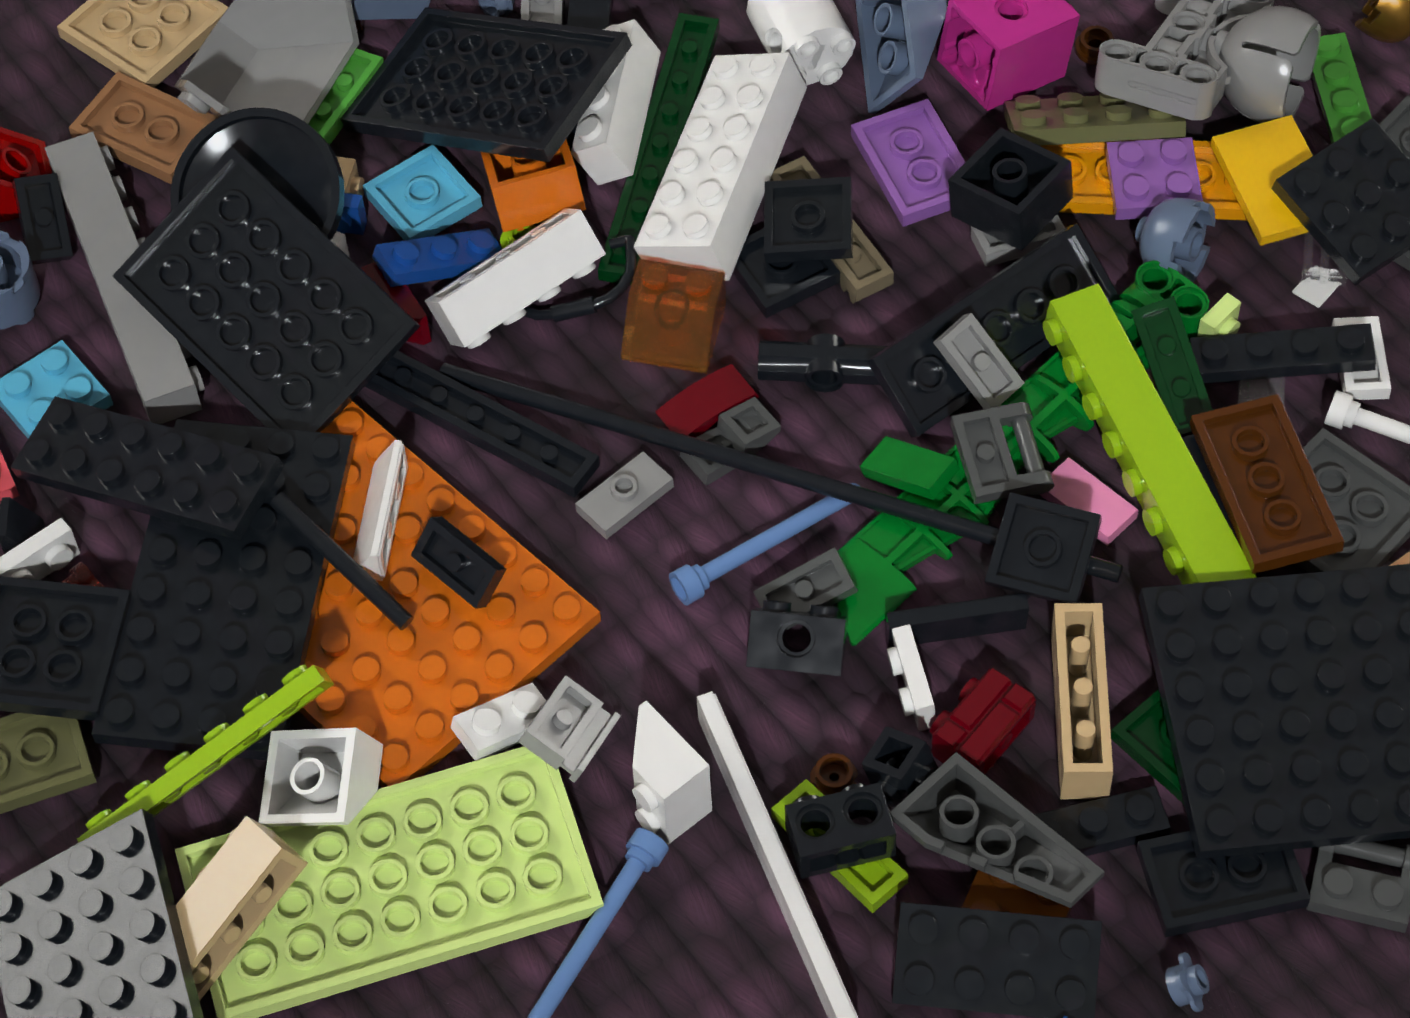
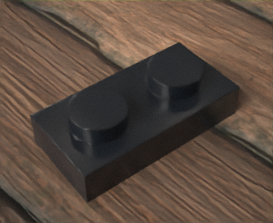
[12,173,73,265]
[411,516,506,608]

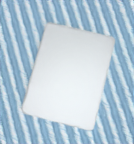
[1292,265,1342,308]

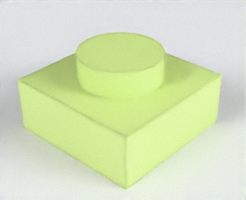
[1197,293,1241,337]

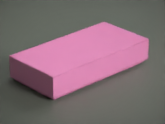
[1040,457,1138,546]

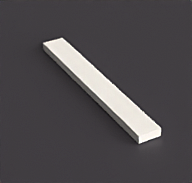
[697,691,858,1018]

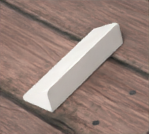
[353,440,408,581]

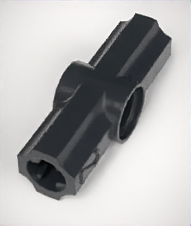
[758,333,888,393]

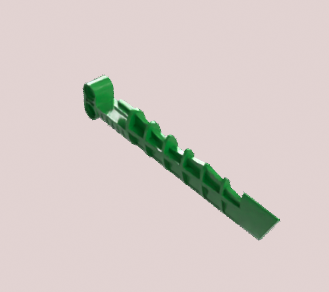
[835,260,1209,646]

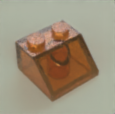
[621,259,726,374]

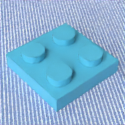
[363,144,482,240]
[0,340,113,438]

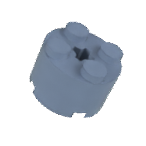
[0,230,40,330]

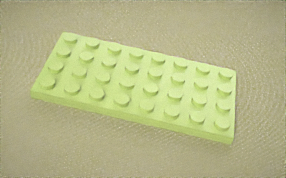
[175,746,604,1018]

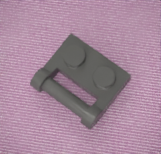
[950,402,1054,505]
[1306,842,1410,933]

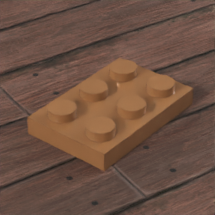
[69,72,219,184]

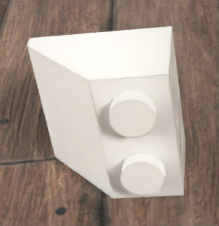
[632,701,712,845]
[259,727,383,827]

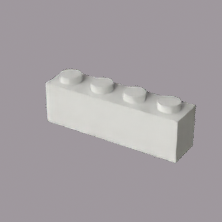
[571,19,661,185]
[425,208,606,349]

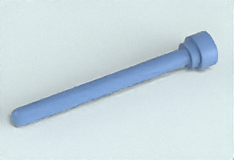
[669,483,860,606]
[527,828,669,1018]

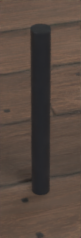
[270,492,414,630]

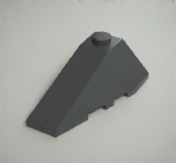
[890,752,1105,908]

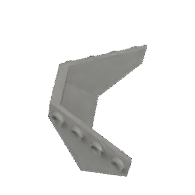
[174,0,359,124]

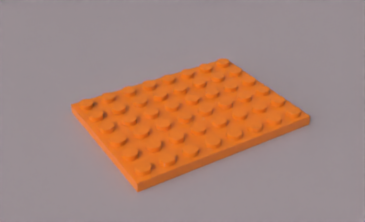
[299,401,601,788]

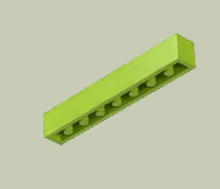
[1043,283,1257,584]

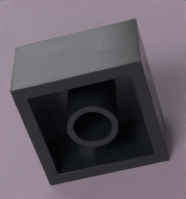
[948,127,1073,251]

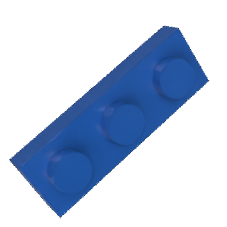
[372,228,502,287]

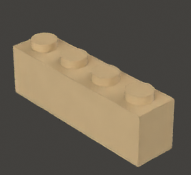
[1051,603,1113,799]
[176,816,308,1001]

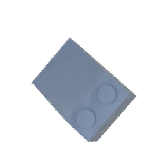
[855,0,947,114]

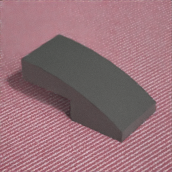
[680,397,781,486]

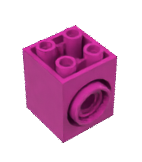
[937,0,1080,111]

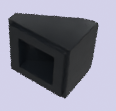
[0,497,45,554]

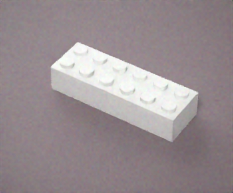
[634,52,807,281]

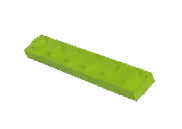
[77,664,334,842]

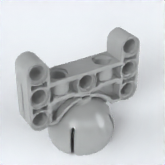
[1094,0,1321,123]

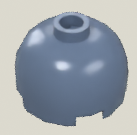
[1135,197,1216,282]

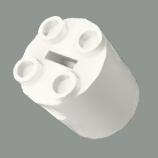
[746,0,856,86]

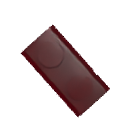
[930,668,1036,775]

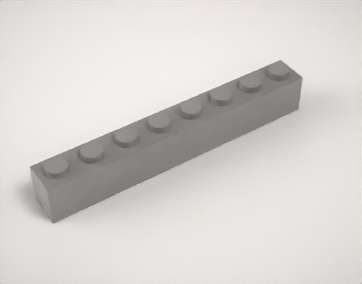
[44,132,205,424]

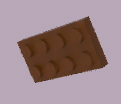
[1190,394,1344,574]

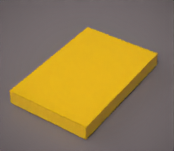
[1210,115,1313,246]

